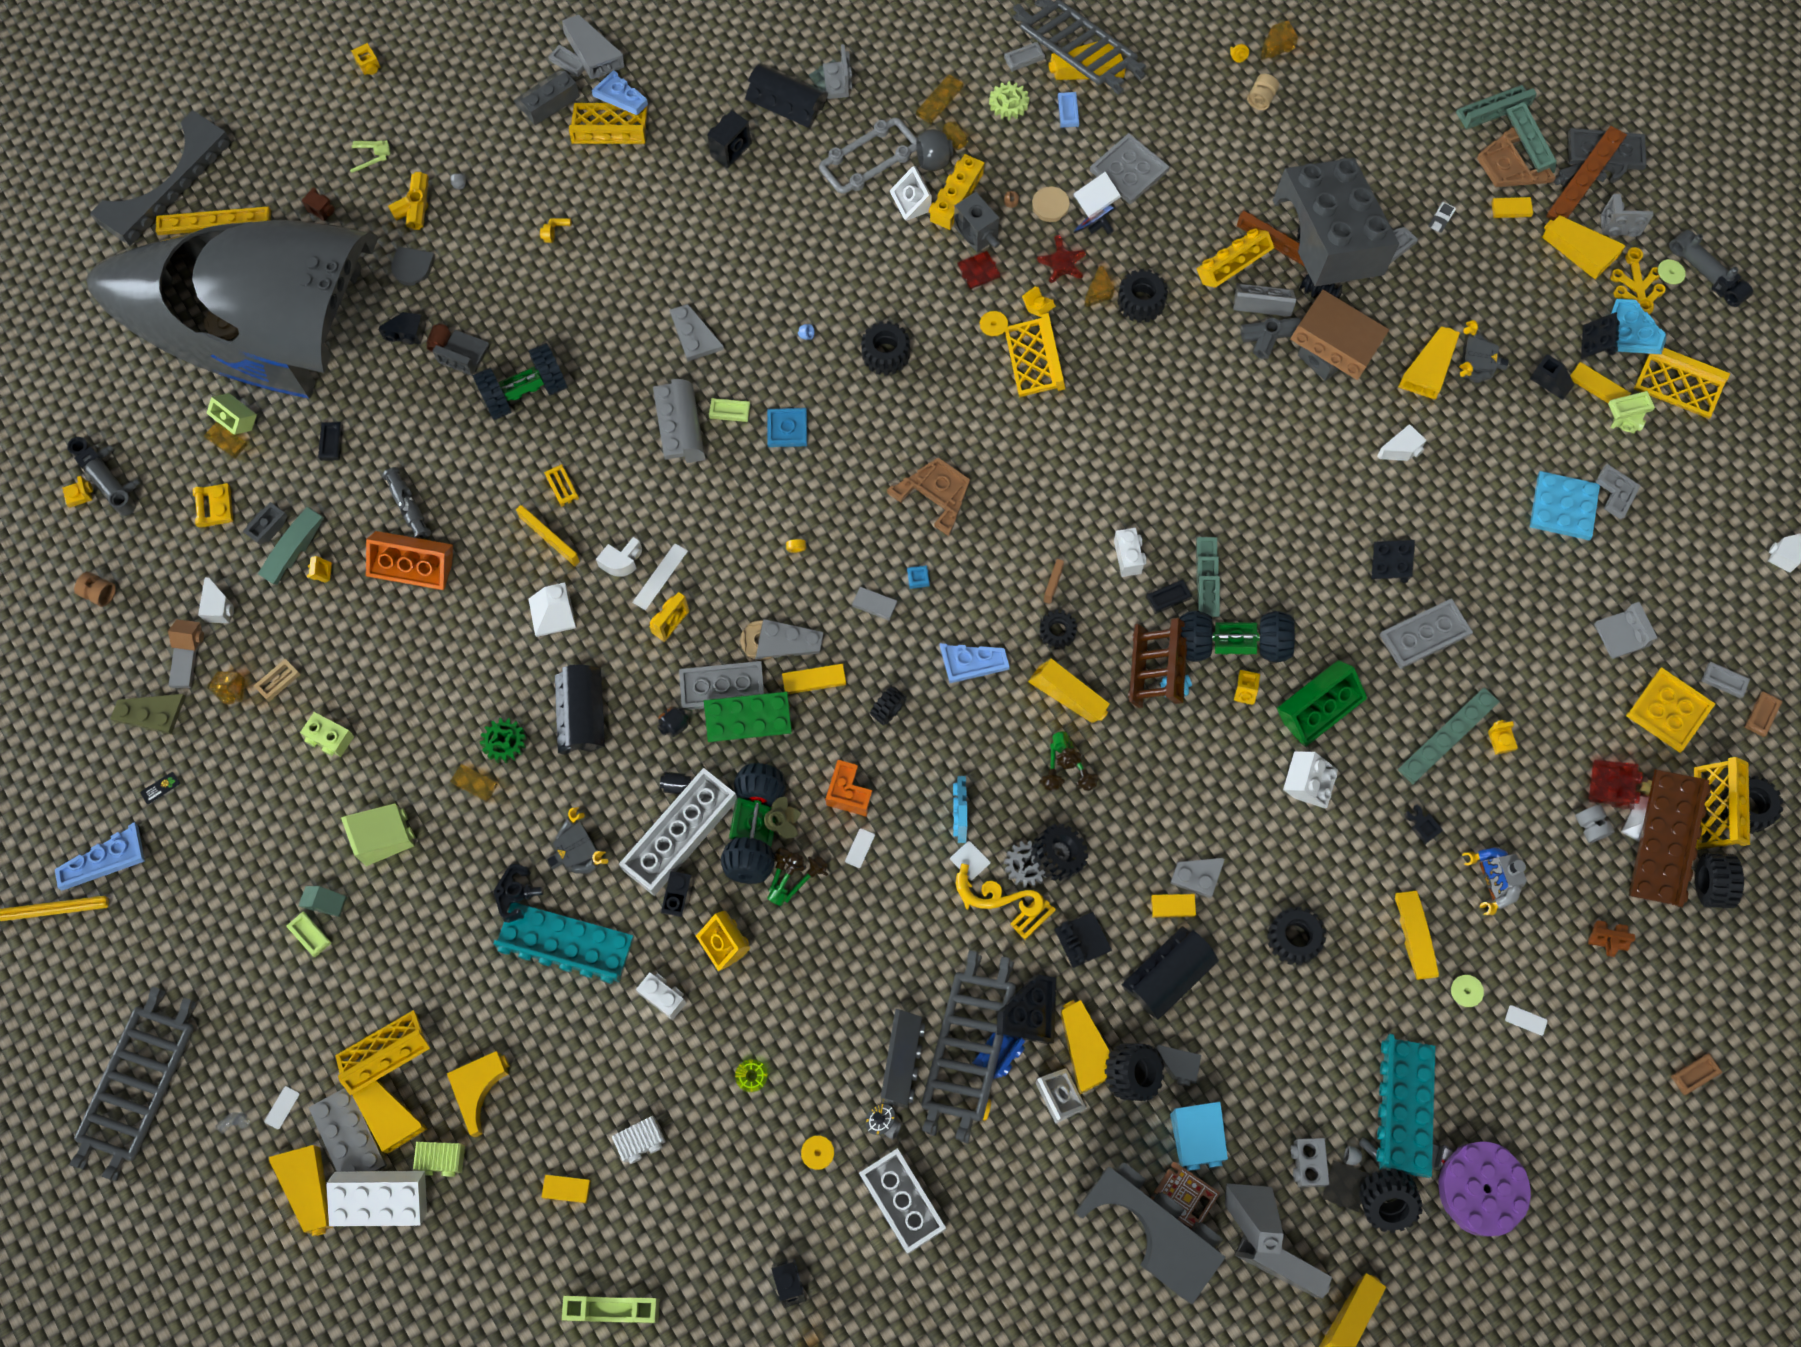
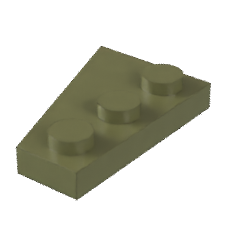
[110,694,186,734]

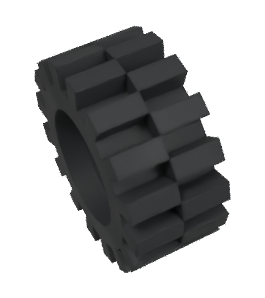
[1039,610,1077,650]
[870,686,907,726]

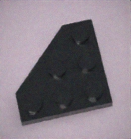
[997,974,1056,1044]

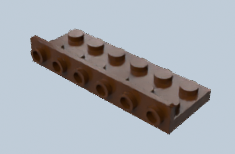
[1628,769,1711,907]

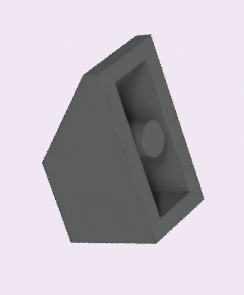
[1155,1045,1201,1086]

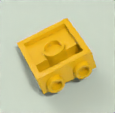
[649,592,690,642]

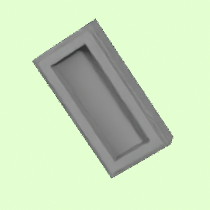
[1004,42,1045,72]
[548,44,585,77]
[852,587,897,621]
[169,648,197,688]
[1701,662,1750,699]

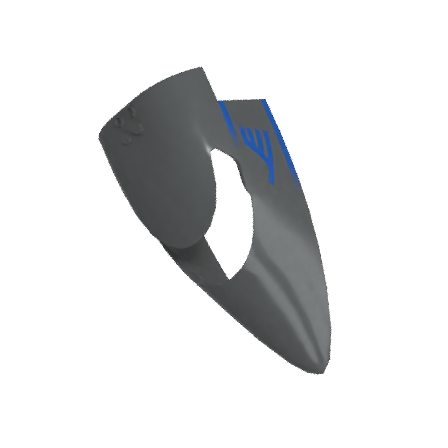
[86,220,378,399]

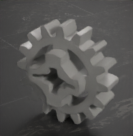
[1004,841,1047,888]

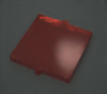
[957,251,1001,290]

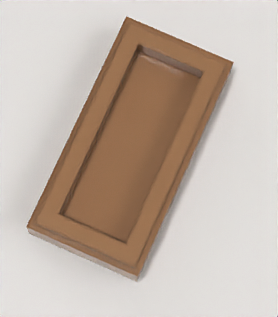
[1043,559,1064,604]
[1744,691,1783,737]
[1671,1053,1723,1096]

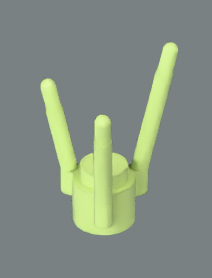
[350,140,391,173]

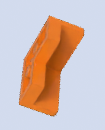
[826,760,872,817]

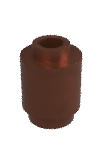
[426,324,451,352]

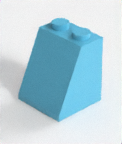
[1170,1102,1228,1171]

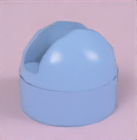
[798,324,814,340]

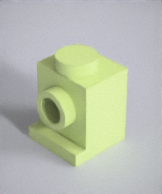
[1610,413,1646,434]

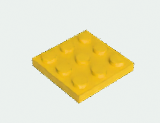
[1626,667,1715,753]

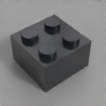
[707,110,752,168]

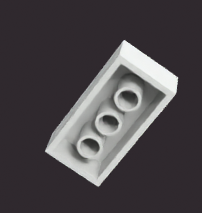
[859,1148,946,1255]
[327,1171,427,1226]

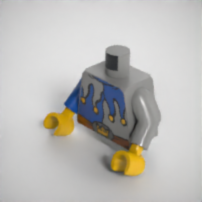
[1462,847,1527,916]

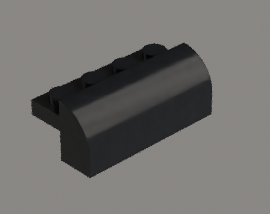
[745,64,828,128]
[555,665,605,755]
[1121,926,1219,1020]

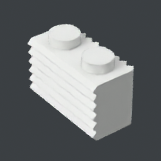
[612,1116,666,1164]

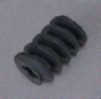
[1299,274,1342,299]

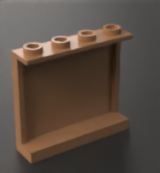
[1290,290,1389,380]

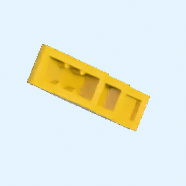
[1395,891,1439,980]

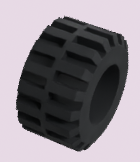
[1117,269,1168,323]
[861,321,910,376]
[1719,776,1783,834]
[1695,853,1744,908]
[1267,907,1326,966]
[1105,1043,1164,1101]
[1359,1168,1423,1233]

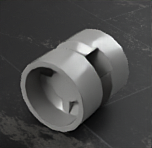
[1575,804,1615,843]

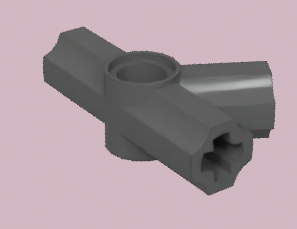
[1240,318,1301,359]

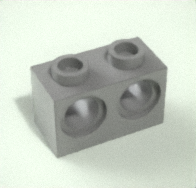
[1291,1138,1329,1188]

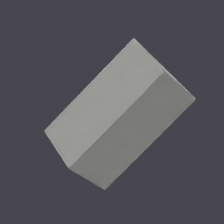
[1233,283,1296,317]

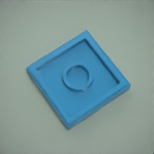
[767,408,807,447]

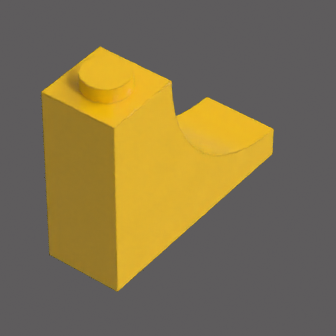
[447,1051,510,1138]

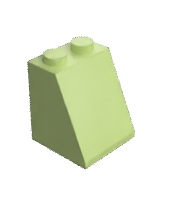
[341,803,415,866]

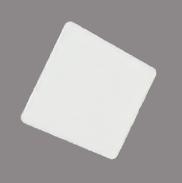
[950,841,990,881]

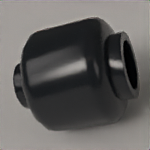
[657,706,689,737]

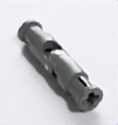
[382,467,431,540]

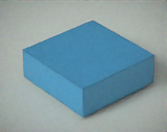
[907,565,930,589]

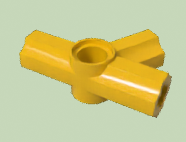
[388,172,429,230]

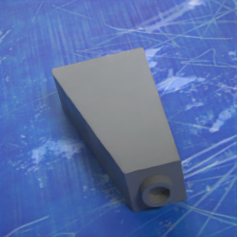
[562,15,624,80]
[1224,1184,1283,1254]
[1235,1235,1332,1299]

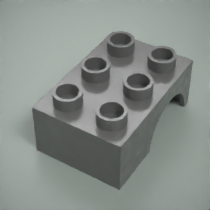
[1273,158,1400,286]
[1074,1162,1226,1304]

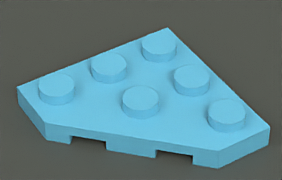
[1611,299,1667,354]
[953,776,967,843]

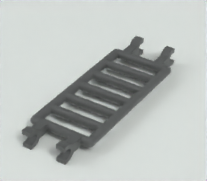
[1013,0,1146,95]
[921,950,1016,1144]
[69,986,198,1181]

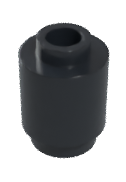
[660,772,691,794]

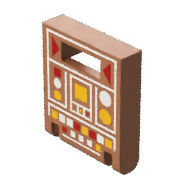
[1151,1162,1220,1229]

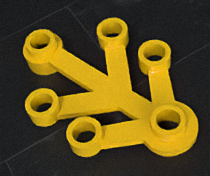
[1610,247,1666,315]

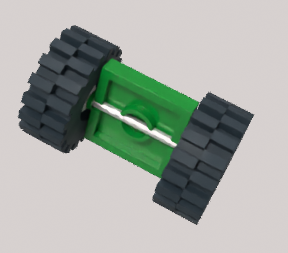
[472,343,568,420]

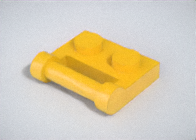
[192,483,234,528]

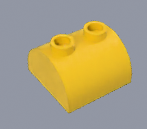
[696,911,750,971]

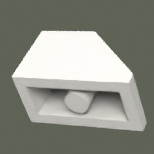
[1377,424,1427,461]
[1768,534,1801,573]
[198,577,234,623]

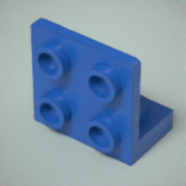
[972,1033,1026,1079]

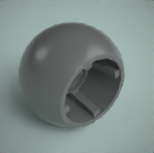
[916,129,953,171]

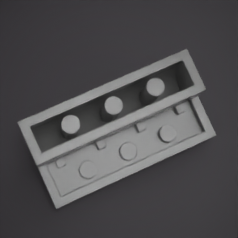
[653,379,706,463]

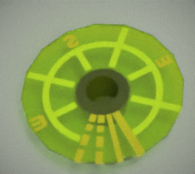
[735,1059,768,1092]

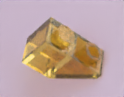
[1260,20,1298,60]
[207,672,245,704]

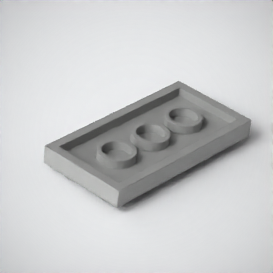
[1379,598,1473,669]
[679,661,764,710]
[308,1088,387,1172]

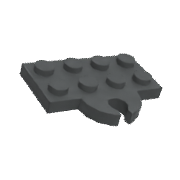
[1568,128,1647,183]

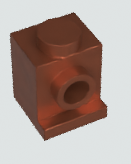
[302,187,335,221]

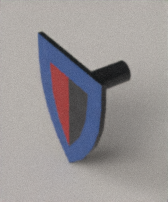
[1074,206,1115,235]

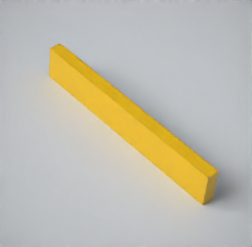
[156,206,271,235]

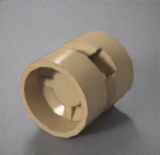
[1247,74,1280,110]

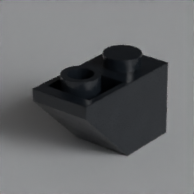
[378,312,426,345]
[1530,354,1575,400]
[661,871,694,917]

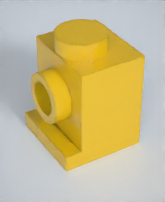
[351,43,381,75]

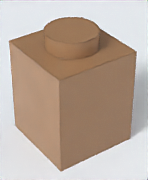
[168,619,204,651]

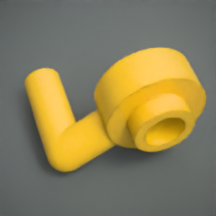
[540,218,572,243]

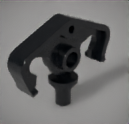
[493,864,544,923]

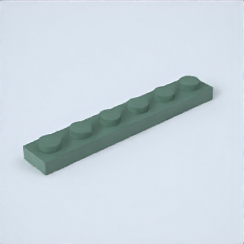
[1398,687,1500,784]

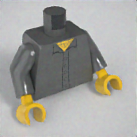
[1459,320,1509,383]
[547,807,608,874]

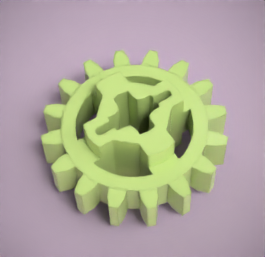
[989,81,1029,120]

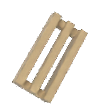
[254,659,301,702]

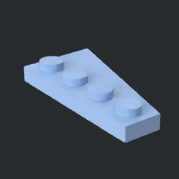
[55,822,145,891]

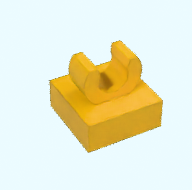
[307,556,332,583]

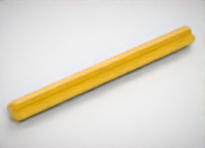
[0,896,109,921]

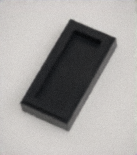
[318,422,343,461]
[1146,579,1192,614]

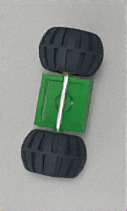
[1179,611,1295,663]
[721,763,786,884]

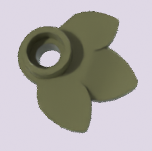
[764,797,801,839]

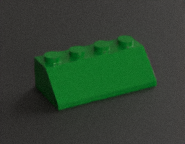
[1276,660,1367,747]

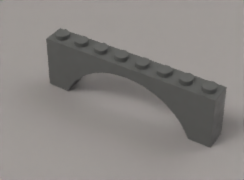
[90,110,232,246]

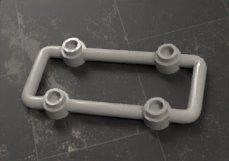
[819,118,917,194]

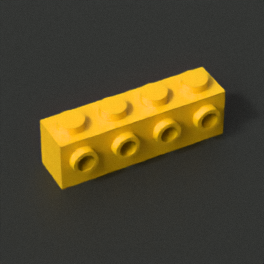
[929,154,985,230]
[1196,228,1274,288]

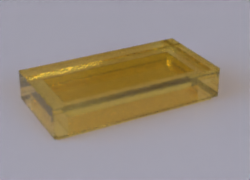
[204,422,248,459]
[450,764,498,802]

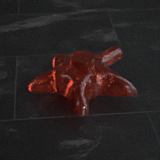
[1037,235,1086,283]

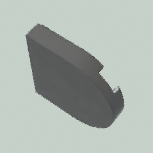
[391,246,435,286]

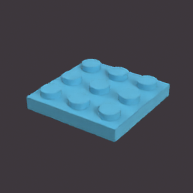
[1530,471,1600,541]

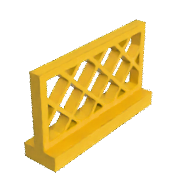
[569,103,648,144]
[1005,313,1065,397]
[1634,348,1730,419]
[1694,757,1750,850]
[335,1010,430,1095]

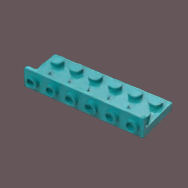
[493,903,634,984]
[1376,1034,1436,1178]

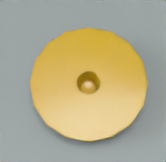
[979,311,1008,337]
[801,1136,834,1170]

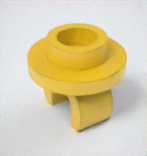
[1230,44,1249,63]

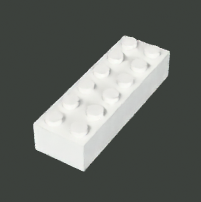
[619,768,737,896]

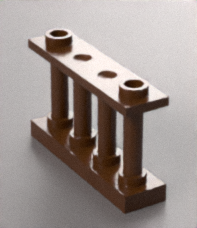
[1128,618,1187,708]

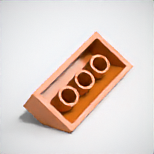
[366,531,453,590]

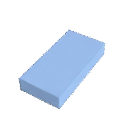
[1058,92,1079,128]

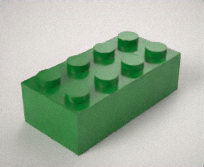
[703,691,792,742]

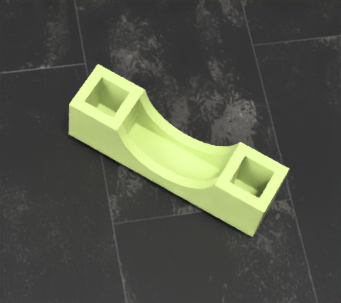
[562,1296,660,1323]

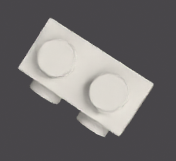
[1114,528,1146,577]
[636,972,686,1020]

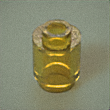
[942,121,968,150]

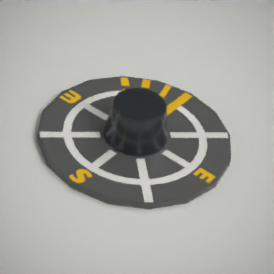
[866,1104,895,1135]

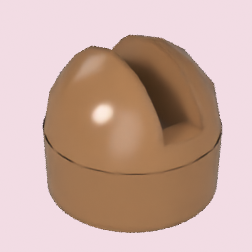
[1004,191,1019,208]

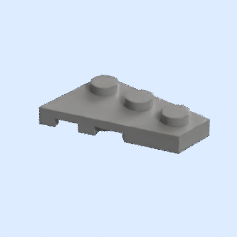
[670,304,724,361]
[755,619,823,660]

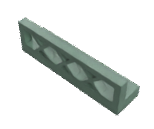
[1456,85,1537,130]
[1506,102,1557,173]

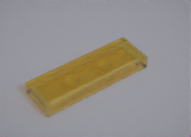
[916,74,963,124]

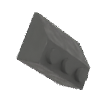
[514,71,580,126]

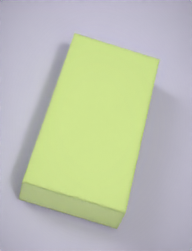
[1608,391,1655,420]
[709,398,751,422]
[286,912,332,958]

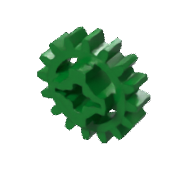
[480,718,527,763]

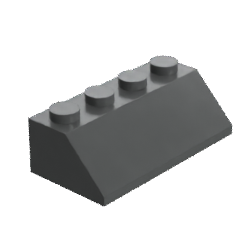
[881,1009,925,1108]

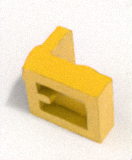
[1022,286,1056,317]
[62,476,93,508]
[1234,670,1260,705]
[1488,720,1518,755]

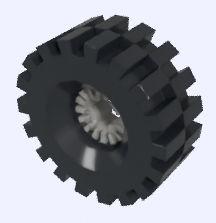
[1031,824,1088,882]

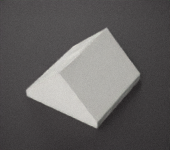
[890,166,932,221]
[1073,172,1121,219]
[1036,1068,1087,1124]

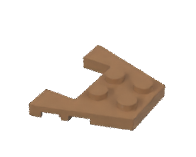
[1477,127,1556,187]
[887,458,970,537]

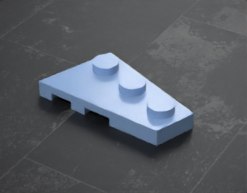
[592,70,648,115]
[939,643,1009,684]

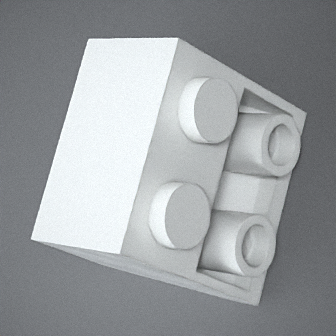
[1283,752,1338,808]

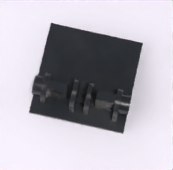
[1581,312,1620,359]
[1371,540,1415,583]
[1054,912,1112,968]

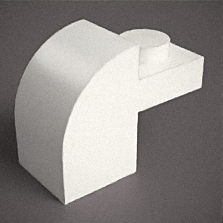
[596,537,642,577]

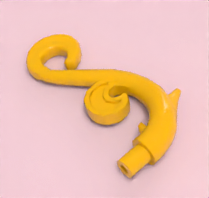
[956,863,1044,917]

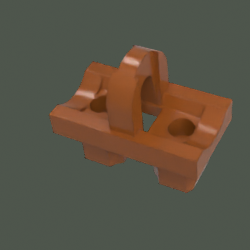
[1588,920,1635,957]

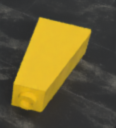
[1049,37,1126,80]
[1542,216,1626,279]
[1398,326,1460,400]
[1028,658,1110,723]
[1060,1000,1110,1095]
[352,1080,427,1154]
[269,1145,333,1236]
[1319,1273,1386,1347]

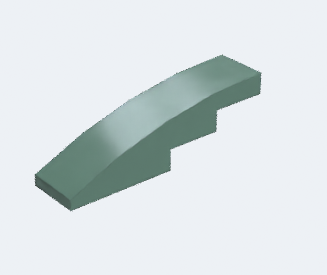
[258,507,324,585]
[1196,537,1220,617]

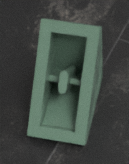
[298,886,347,917]

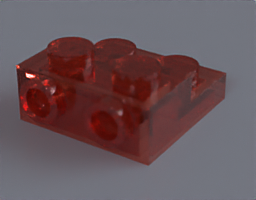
[1589,760,1643,809]

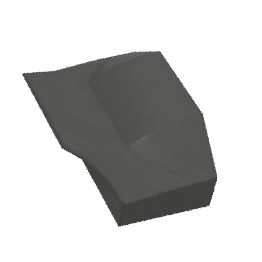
[243,502,287,545]

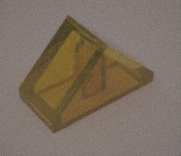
[1084,265,1114,307]

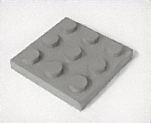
[1090,133,1170,205]

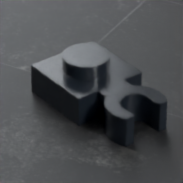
[1404,804,1443,845]

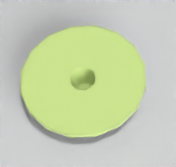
[1658,259,1686,284]
[1451,975,1484,1007]

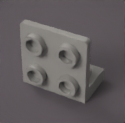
[823,44,852,99]
[1600,194,1654,237]
[1594,602,1658,659]

